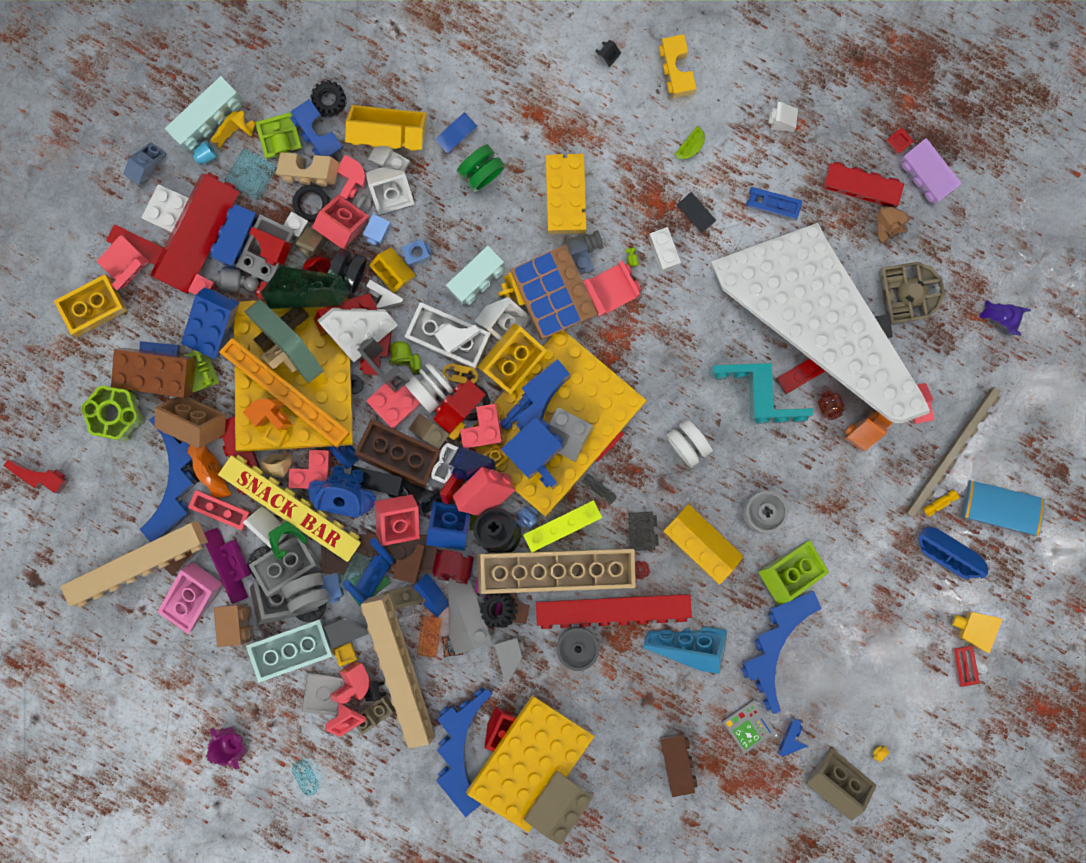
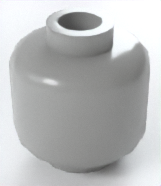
[216,267,244,293]

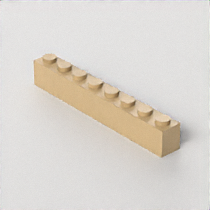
[60,521,208,608]
[361,593,436,749]

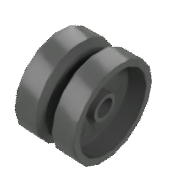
[557,627,599,671]

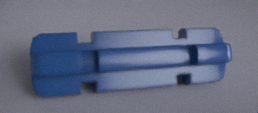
[500,397,532,430]

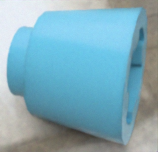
[192,140,218,165]

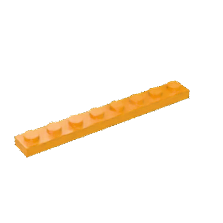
[219,338,350,448]

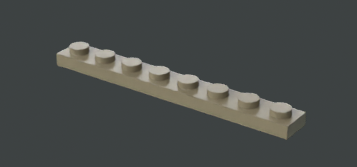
[904,387,1001,517]

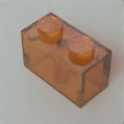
[417,615,443,658]

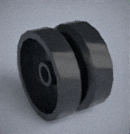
[325,248,367,297]
[473,507,521,553]

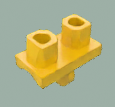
[498,272,525,307]

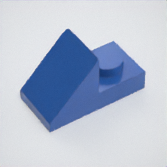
[777,717,808,756]

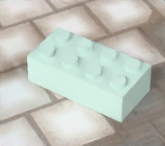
[165,76,243,153]
[246,618,335,683]

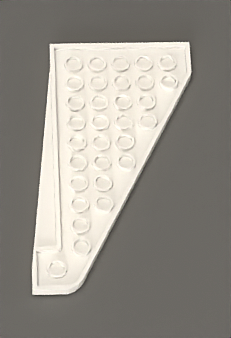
[711,223,930,423]

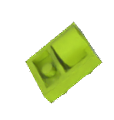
[255,112,303,160]

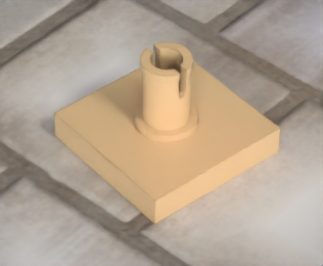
[260,344,297,372]

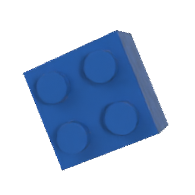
[426,501,470,551]

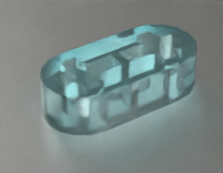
[292,760,319,796]

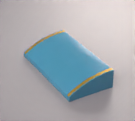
[961,480,1045,536]

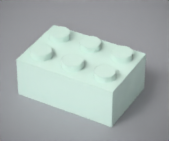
[446,246,505,307]

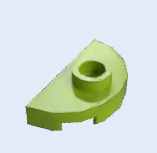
[674,125,705,159]

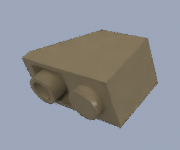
[296,227,327,258]

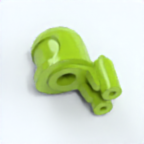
[389,341,421,375]

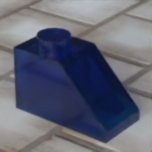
[449,446,496,480]

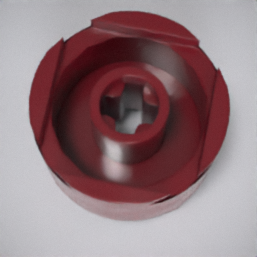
[432,550,474,585]

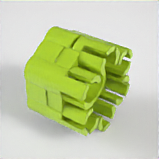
[81,385,146,442]

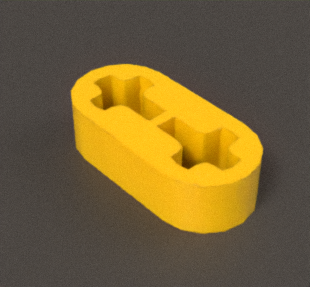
[443,363,479,384]

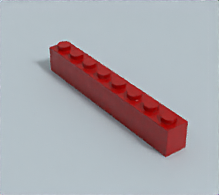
[536,594,692,629]

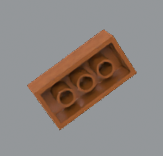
[111,348,196,398]

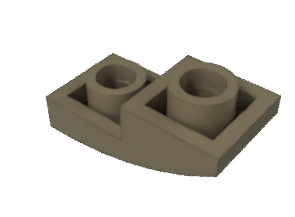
[357,695,396,734]

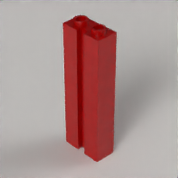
[150,172,239,294]

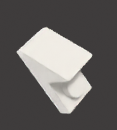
[368,146,410,171]
[366,280,404,309]

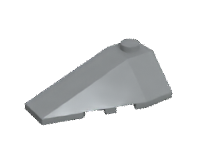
[448,578,492,654]

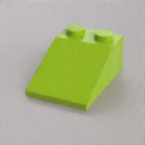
[758,540,830,605]

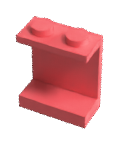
[583,261,641,317]

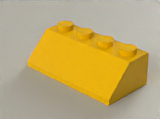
[662,503,744,585]

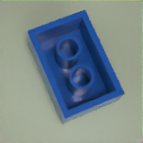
[210,204,259,269]
[181,287,239,359]

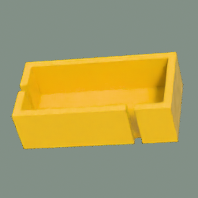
[345,105,427,151]
[546,154,586,235]

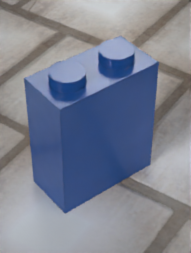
[502,417,564,480]

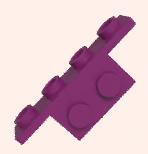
[204,528,251,604]

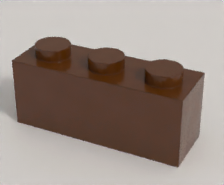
[660,733,698,797]

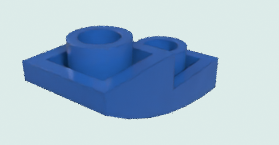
[435,112,477,153]
[413,573,449,617]

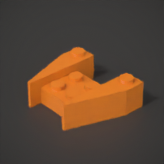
[844,410,893,452]

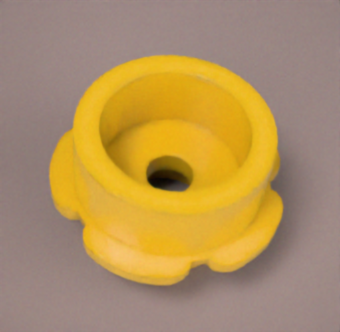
[872,745,890,763]

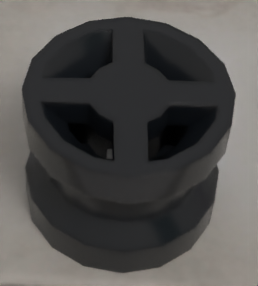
[351,374,364,394]

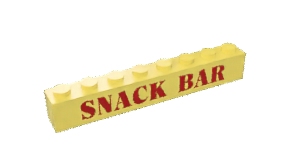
[218,455,361,562]

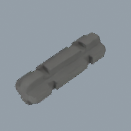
[583,474,617,504]

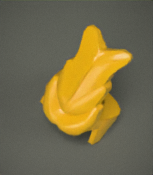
[210,110,256,149]

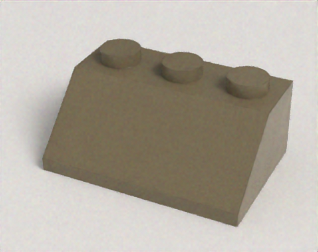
[806,748,877,821]
[523,770,594,845]

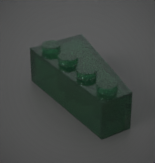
[260,266,350,309]

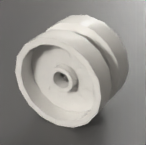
[665,419,713,468]

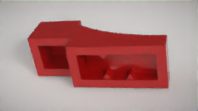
[360,331,392,377]
[3,460,69,494]

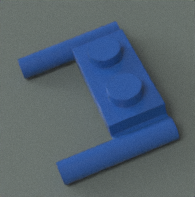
[343,538,395,604]

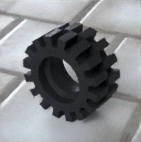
[310,80,346,117]
[480,593,518,628]

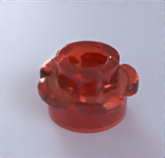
[635,561,650,580]

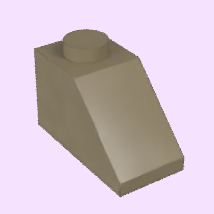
[409,414,450,450]

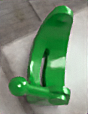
[268,521,307,559]

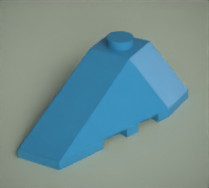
[643,627,727,674]

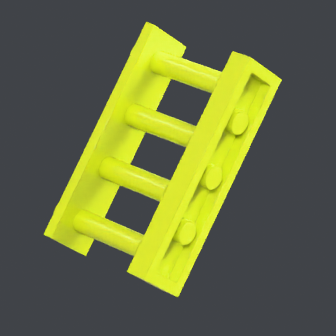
[523,500,602,552]

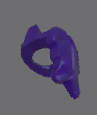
[979,300,1031,336]

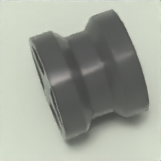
[583,230,604,253]

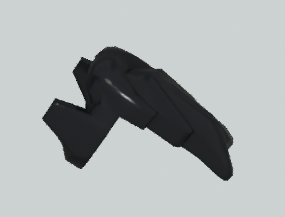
[403,480,443,517]

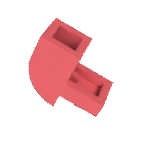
[337,155,367,201]
[330,662,369,704]

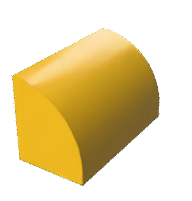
[369,247,416,293]

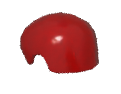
[302,256,331,285]

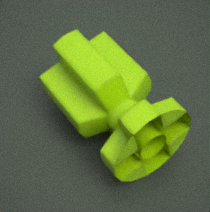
[625,247,639,268]

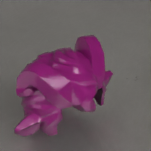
[206,727,248,770]

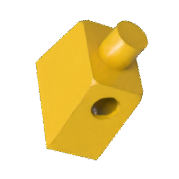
[952,611,1003,653]

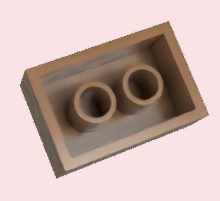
[154,397,226,448]
[213,603,254,647]

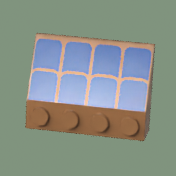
[510,245,598,340]

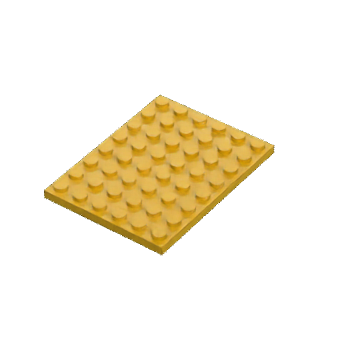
[234,295,353,452]
[460,331,647,517]

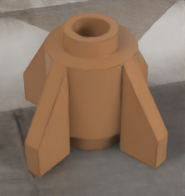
[876,206,910,243]

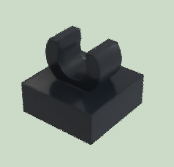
[595,39,621,67]
[365,681,386,702]

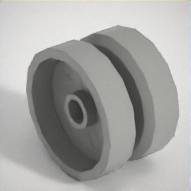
[743,491,788,533]
[281,573,331,615]

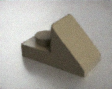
[384,584,423,610]

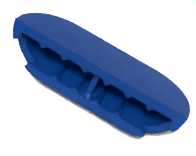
[918,527,988,580]

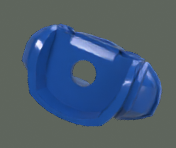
[308,466,376,518]

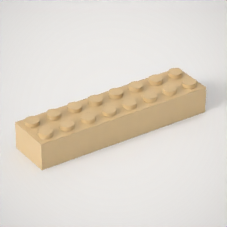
[477,548,636,594]

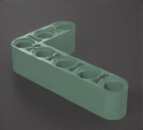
[245,299,324,383]

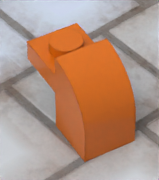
[243,398,291,430]

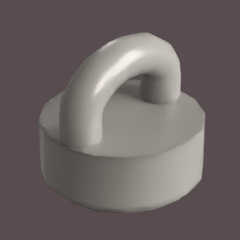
[352,194,372,213]

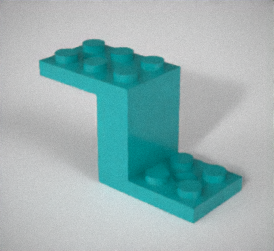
[710,363,813,424]

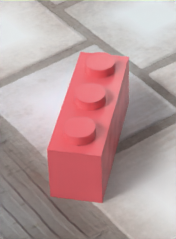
[188,490,253,530]

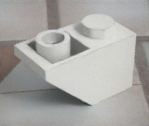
[768,102,798,132]

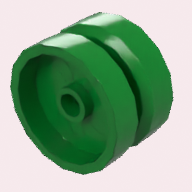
[457,144,506,192]

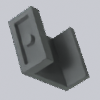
[357,337,410,393]

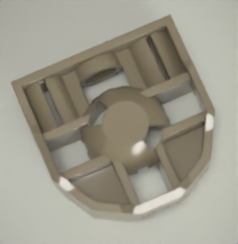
[879,262,945,325]

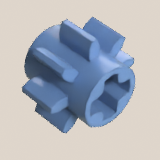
[516,506,539,529]

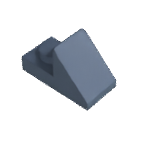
[564,234,594,275]

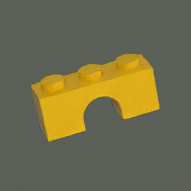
[658,34,696,98]

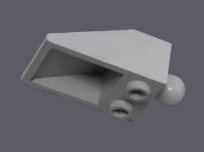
[236,214,295,291]

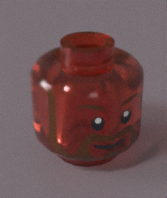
[817,390,845,420]

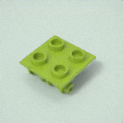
[184,350,219,393]

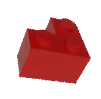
[433,379,486,434]

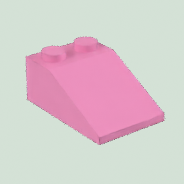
[158,561,223,634]

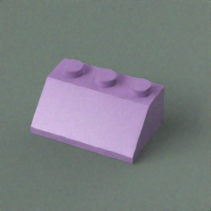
[900,138,962,205]

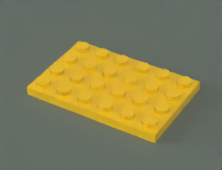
[466,695,595,833]

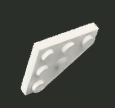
[317,308,398,362]

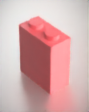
[453,467,516,516]

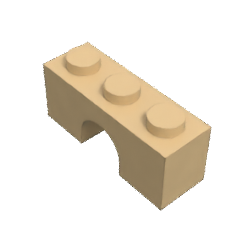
[276,152,339,187]

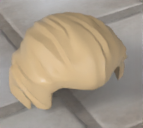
[261,450,293,478]

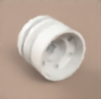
[405,362,454,414]

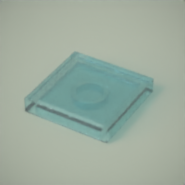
[224,148,277,200]

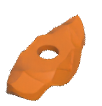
[187,445,232,498]

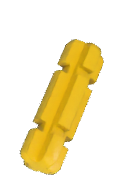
[923,490,959,517]

